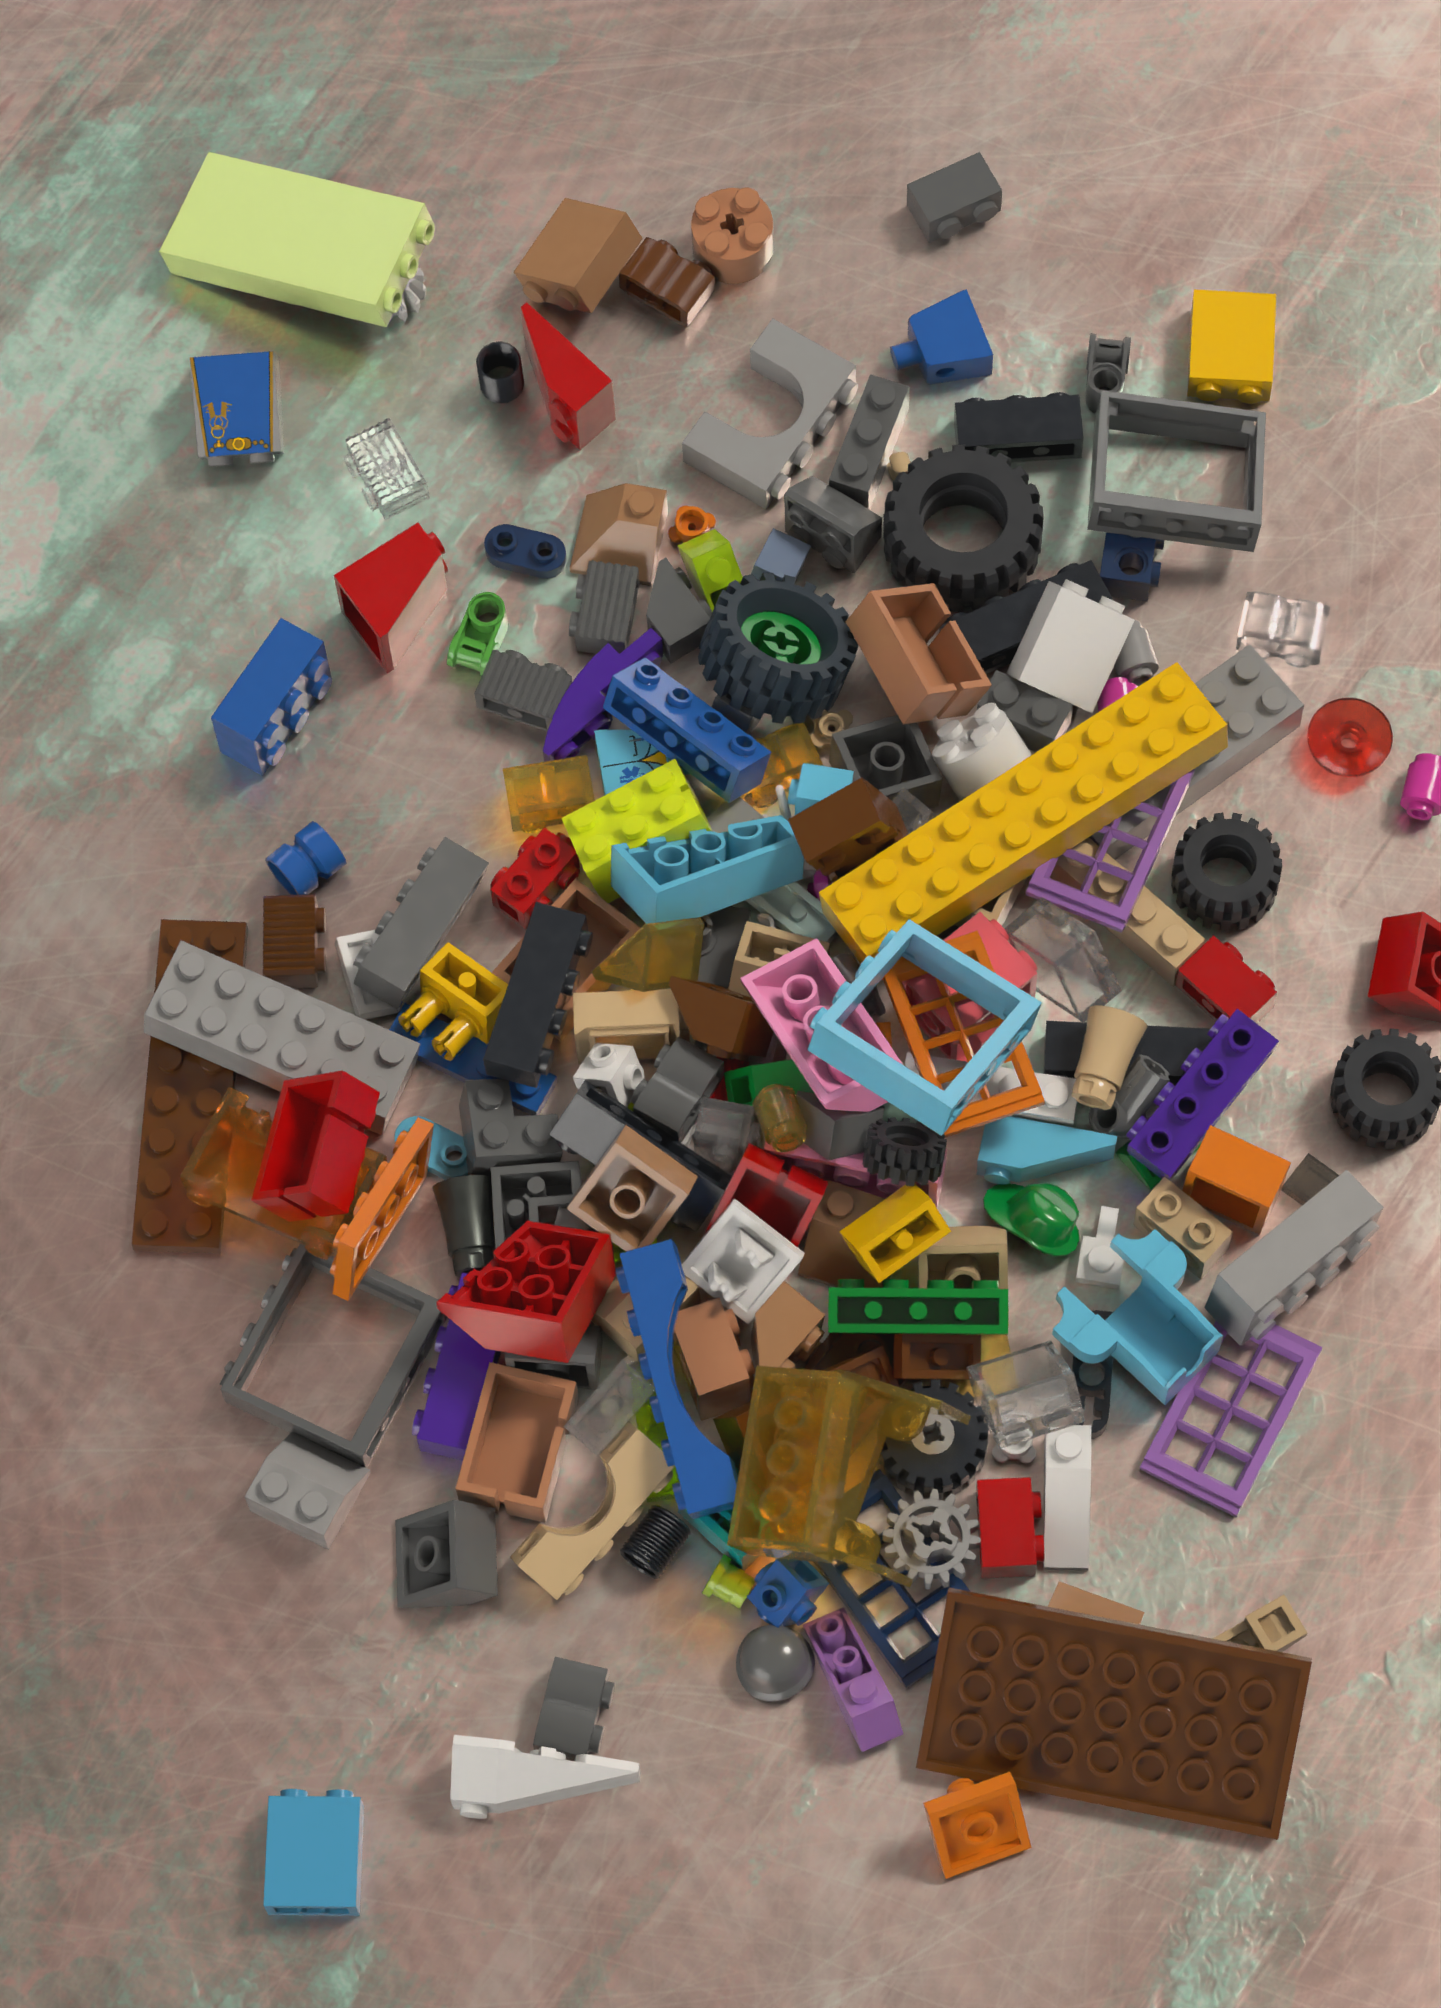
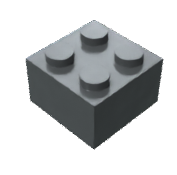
[829,715,943,817]

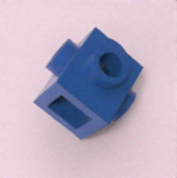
[747,1552,829,1628]

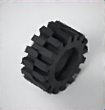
[863,1117,947,1186]

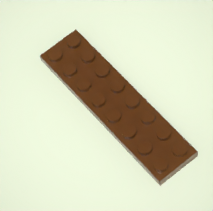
[132,919,248,1253]

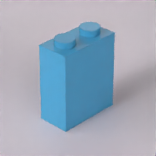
[263,1789,364,1916]

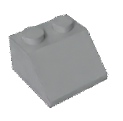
[245,1432,371,1550]

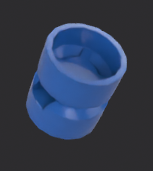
[265,821,347,895]

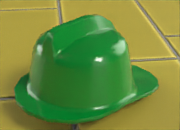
[983,1183,1079,1257]

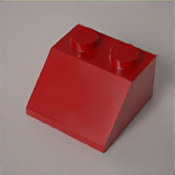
[1368,911,1441,1023]

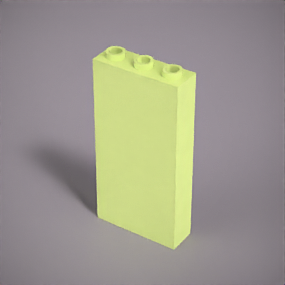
[159,152,435,327]

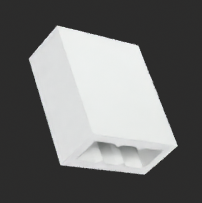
[1006,579,1135,713]

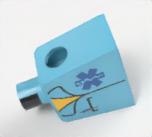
[594,730,690,796]

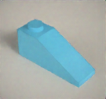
[976,1116,1117,1185]

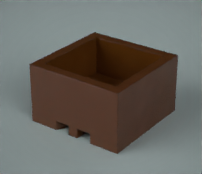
[788,777,909,883]

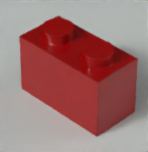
[1175,935,1277,1023]
[976,1477,1045,1579]

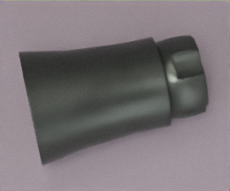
[432,1175,496,1277]

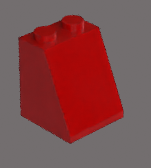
[334,522,448,674]

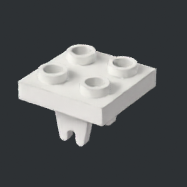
[682,1198,805,1324]

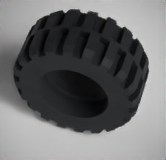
[883,445,1044,612]

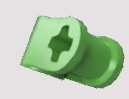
[447,592,509,677]

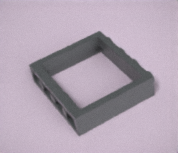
[1087,390,1266,552]
[220,1237,447,1468]

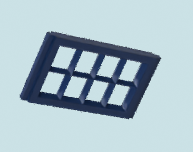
[792,1469,971,1689]

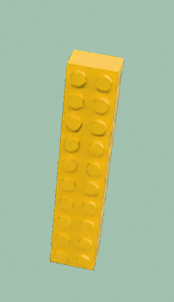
[819,662,1228,964]

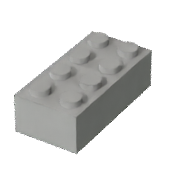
[1204,1170,1384,1346]

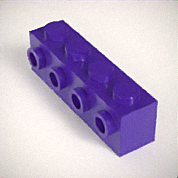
[1126,1009,1279,1181]

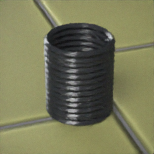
[476,341,524,404]
[620,1505,691,1579]

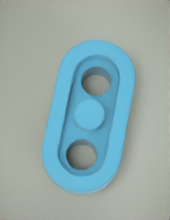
[395,1116,468,1180]

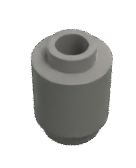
[1114,620,1159,686]

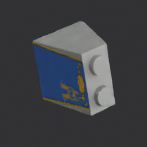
[190,351,284,466]

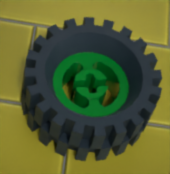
[698,573,859,724]

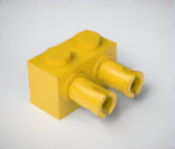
[398,942,508,1061]

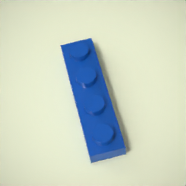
[389,1003,558,1115]

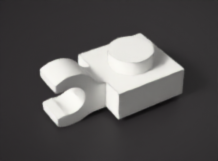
[1075,1206,1124,1290]

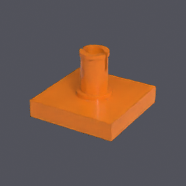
[923,1772,1032,1879]

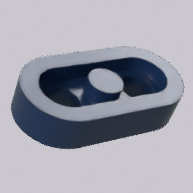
[484,524,567,579]

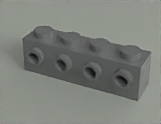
[353,837,489,1010]

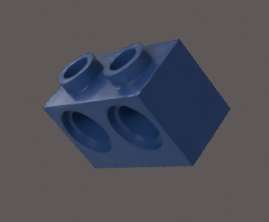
[1100,532,1164,602]

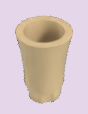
[1071,1005,1147,1110]

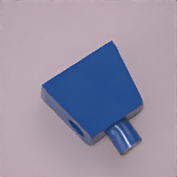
[890,289,993,384]

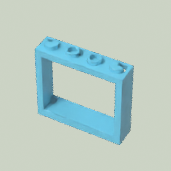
[808,919,1042,1136]

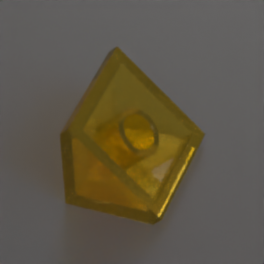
[592,917,704,992]

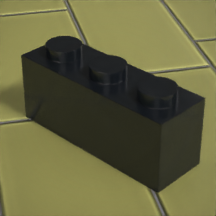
[954,392,1084,463]

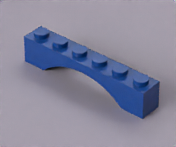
[616,1239,746,1519]

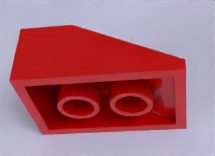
[520,302,616,450]

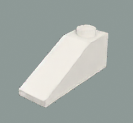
[1043,1424,1091,1571]

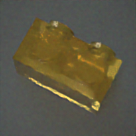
[503,755,595,833]

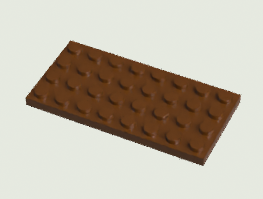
[916,1587,1312,1840]

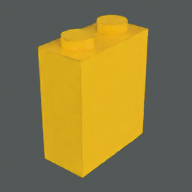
[1187,289,1276,404]

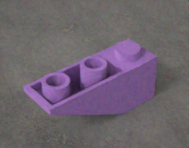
[803,1607,903,1752]

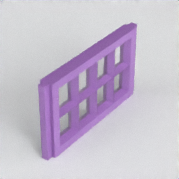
[1026,769,1195,933]
[1140,1321,1323,1517]

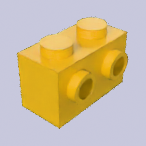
[839,1184,952,1283]

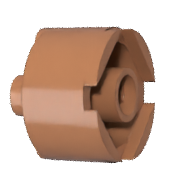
[691,187,774,284]

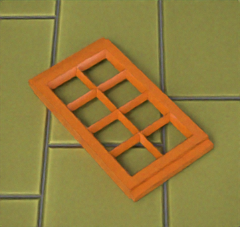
[883,930,1045,1138]

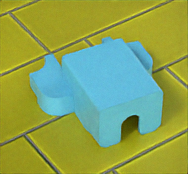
[1052,1229,1223,1405]

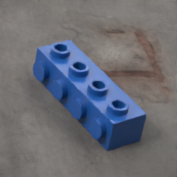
[603,658,772,803]

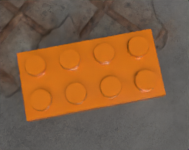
[330,1117,434,1301]

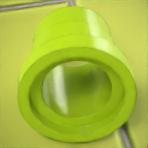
[702,1554,755,1609]

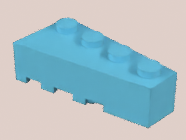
[611,815,804,933]

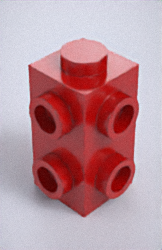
[490,827,580,930]

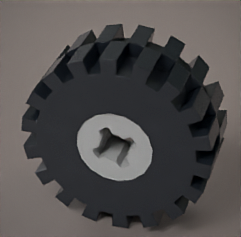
[876,1379,988,1499]

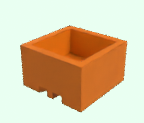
[1182,1125,1291,1235]

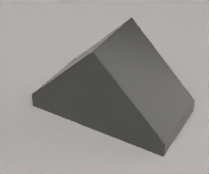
[790,1091,885,1160]

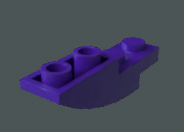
[543,628,664,773]

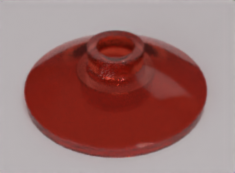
[1307,697,1393,777]

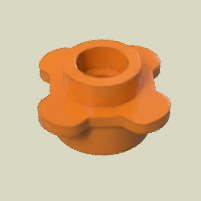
[668,505,716,543]

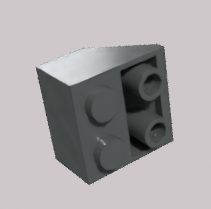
[784,476,882,573]

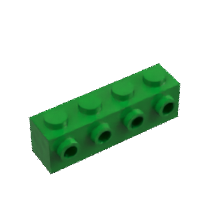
[828,1279,1008,1335]

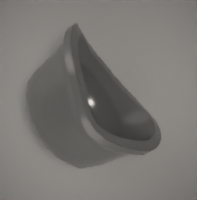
[736,1625,815,1702]

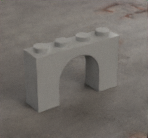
[682,318,858,509]

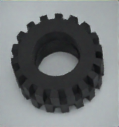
[1171,812,1282,931]
[1330,1028,1441,1149]

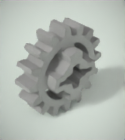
[882,1489,981,1589]

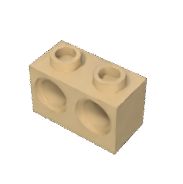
[1133,1177,1233,1280]

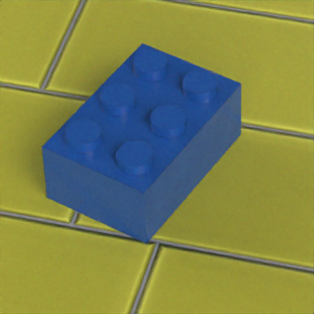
[211,618,332,776]

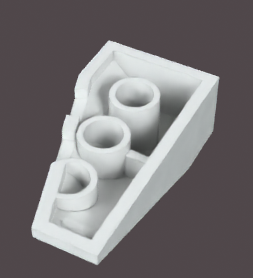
[450,1735,641,1819]

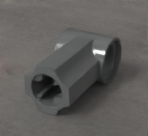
[1088,1055,1170,1139]

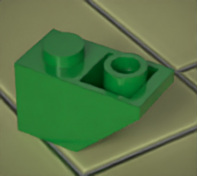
[724,1059,815,1115]

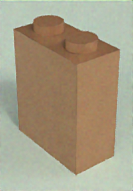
[514,198,643,313]

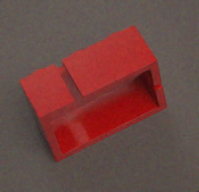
[251,1070,380,1222]
[703,1143,829,1247]

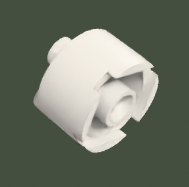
[932,703,1031,800]

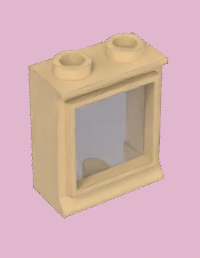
[573,989,690,1065]

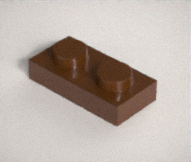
[894,1333,981,1380]

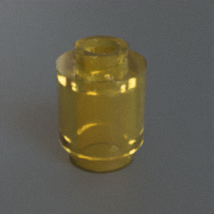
[753,1084,807,1152]

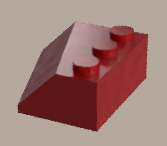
[436,1221,616,1363]

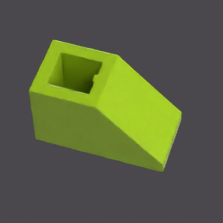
[677,529,743,612]

